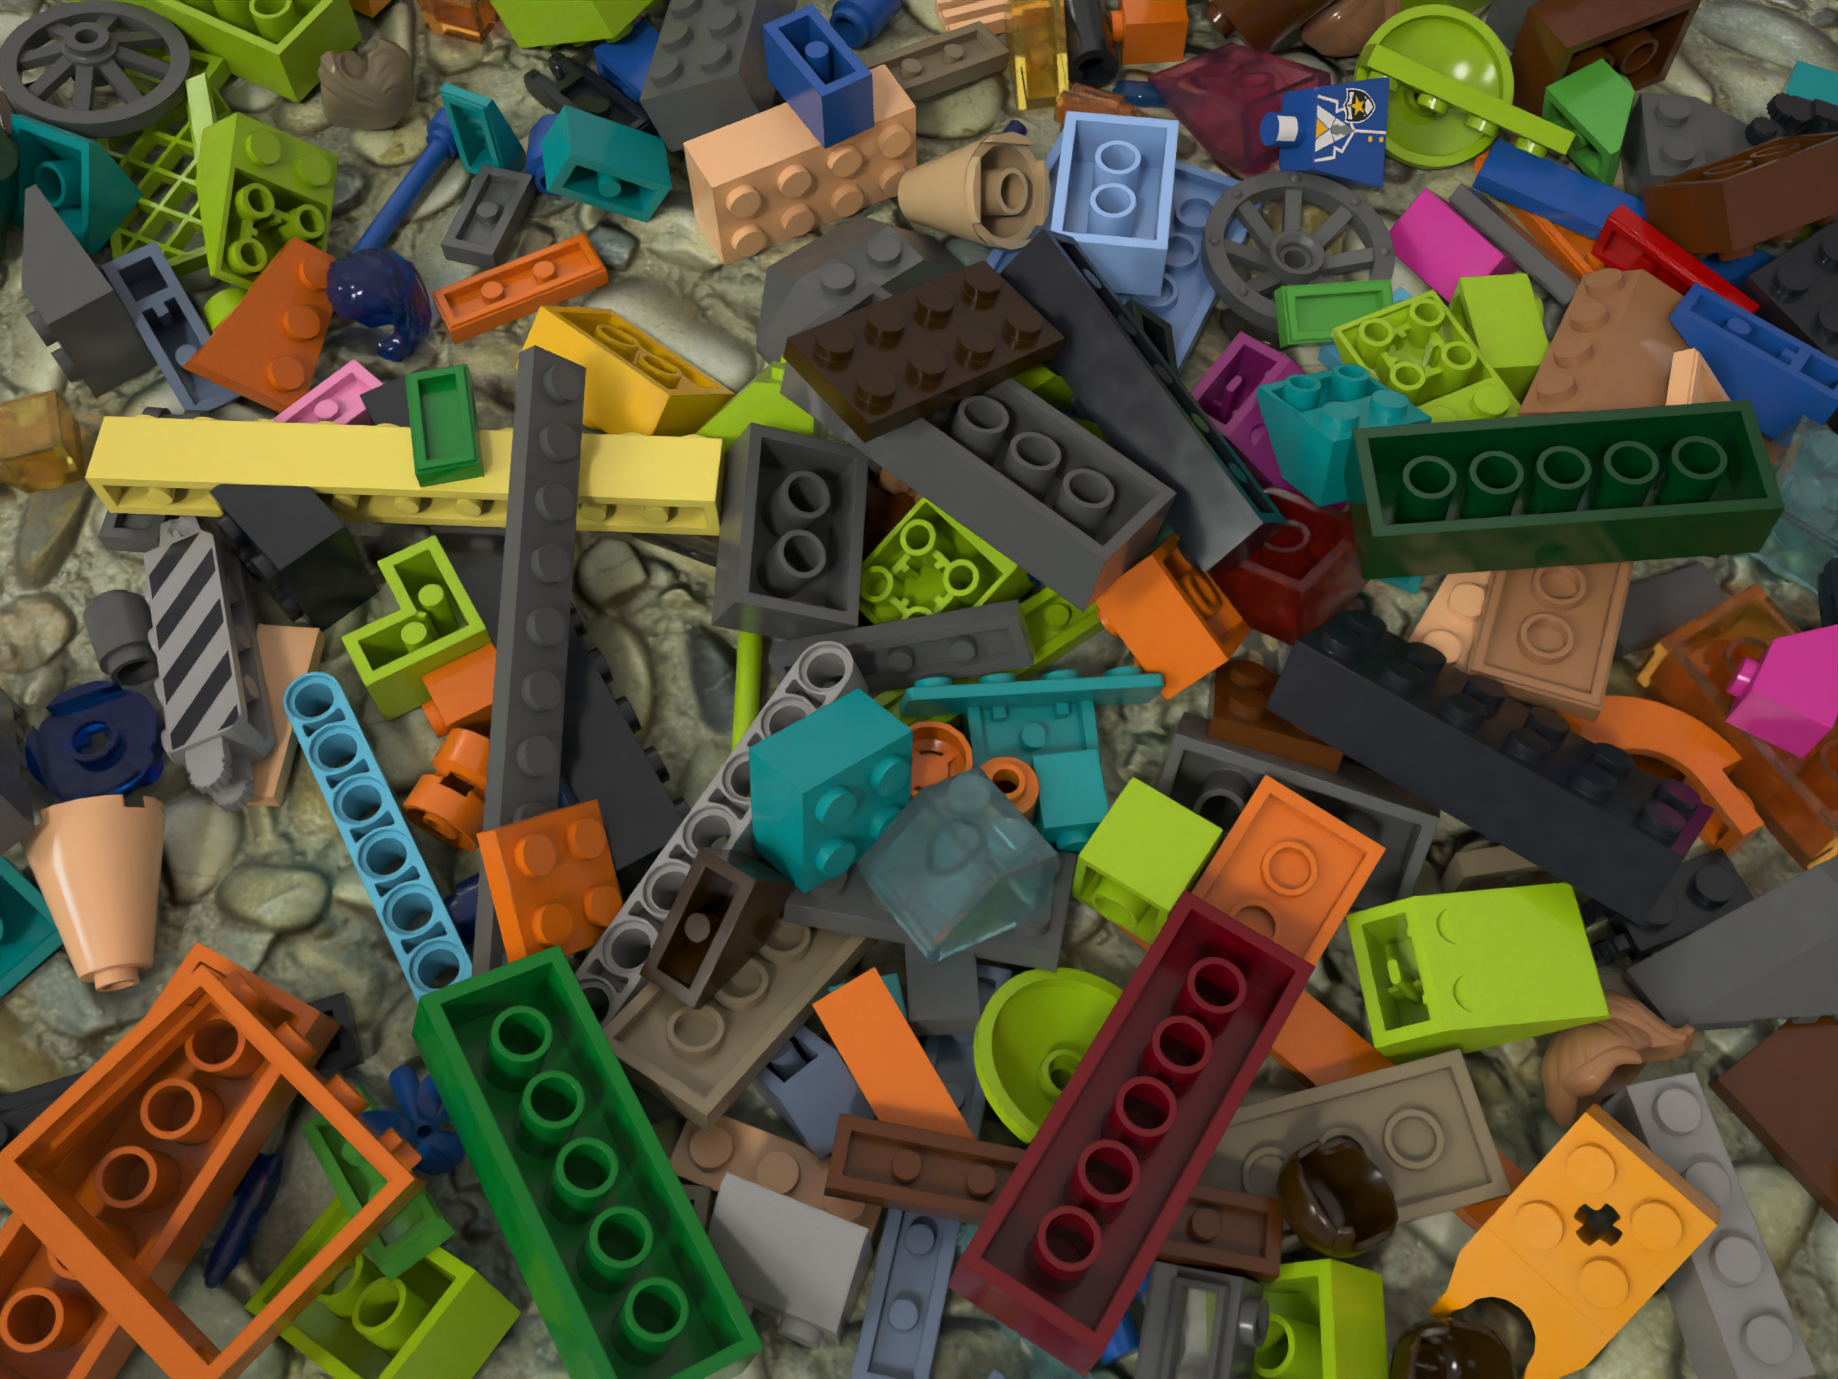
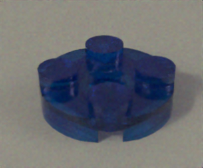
[25,681,165,803]

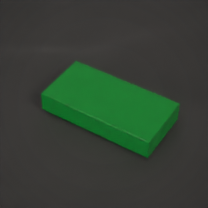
[405,364,484,487]

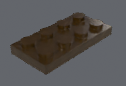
[783,260,1065,443]

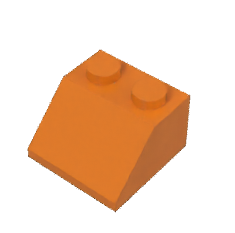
[1094,531,1254,700]

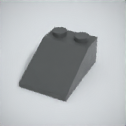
[1621,93,1754,200]
[21,184,158,398]

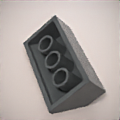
[1157,712,1440,923]

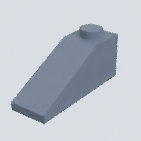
[101,241,244,413]

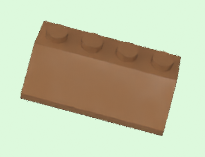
[1518,268,1691,416]

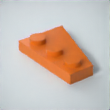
[182,236,347,413]

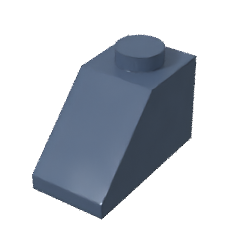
[751,1025,876,1161]

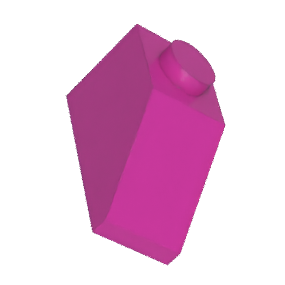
[1725,624,1838,759]

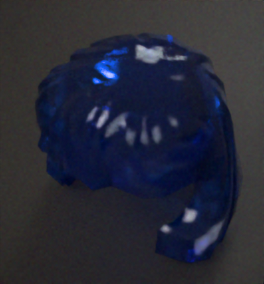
[325,247,432,362]

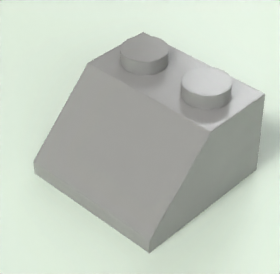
[707,1172,874,1349]

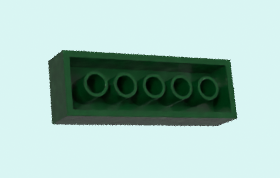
[1343,399,1785,580]

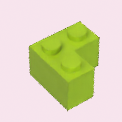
[341,535,492,722]

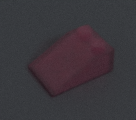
[1147,42,1331,174]

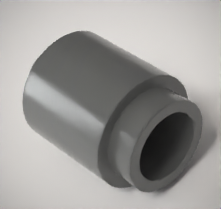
[83,589,159,686]

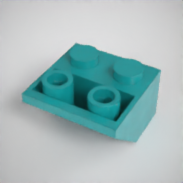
[1256,363,1432,507]

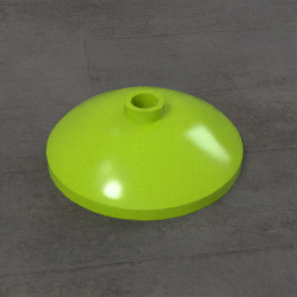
[1353,4,1514,170]
[973,967,1124,1146]

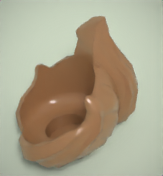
[1300,0,1403,57]
[1541,989,1695,1129]

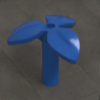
[361,1065,465,1175]

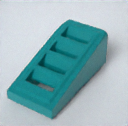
[439,82,526,175]

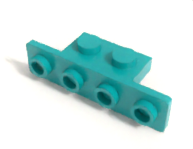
[899,666,1164,777]

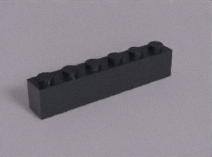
[999,228,1288,573]

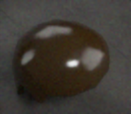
[1276,1140,1399,1260]
[1389,1317,1515,1379]

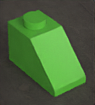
[1541,58,1635,187]

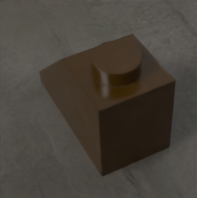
[639,847,795,1009]

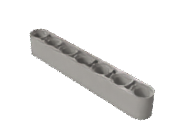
[574,641,868,1029]

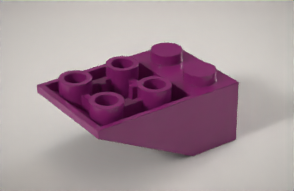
[1190,331,1348,539]

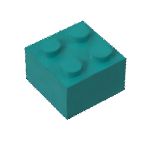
[749,688,913,894]

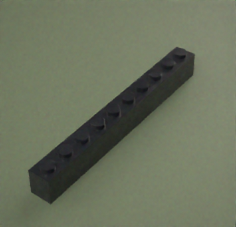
[359,366,691,896]

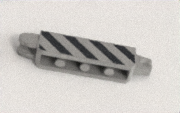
[142,516,275,813]

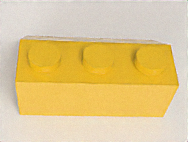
[515,305,735,437]

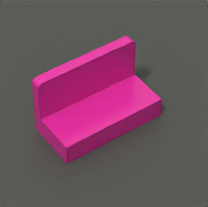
[1389,188,1520,303]

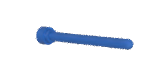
[332,108,459,316]

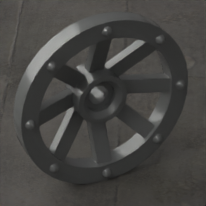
[0,0,194,139]
[1201,171,1395,334]

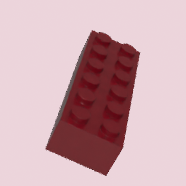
[948,890,1316,1377]

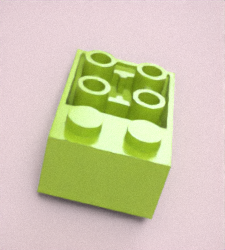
[195,112,339,289]
[1331,289,1521,423]
[859,497,1039,625]
[1346,882,1612,1065]

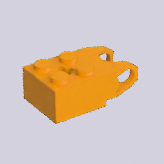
[1428,1103,1722,1379]

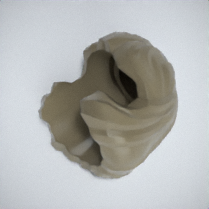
[318,39,415,130]

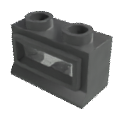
[1134,1260,1269,1379]

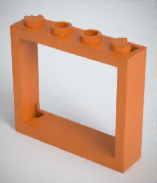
[0,964,428,1379]

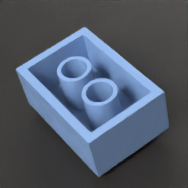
[1051,111,1179,297]

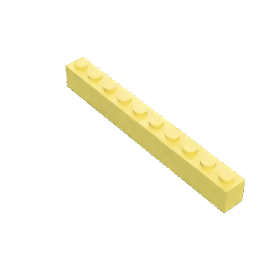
[85,414,726,536]

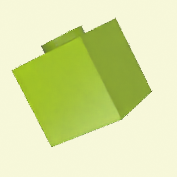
[1071,777,1223,945]

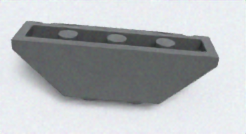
[756,215,964,364]

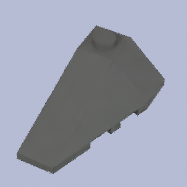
[1622,856,1838,1031]

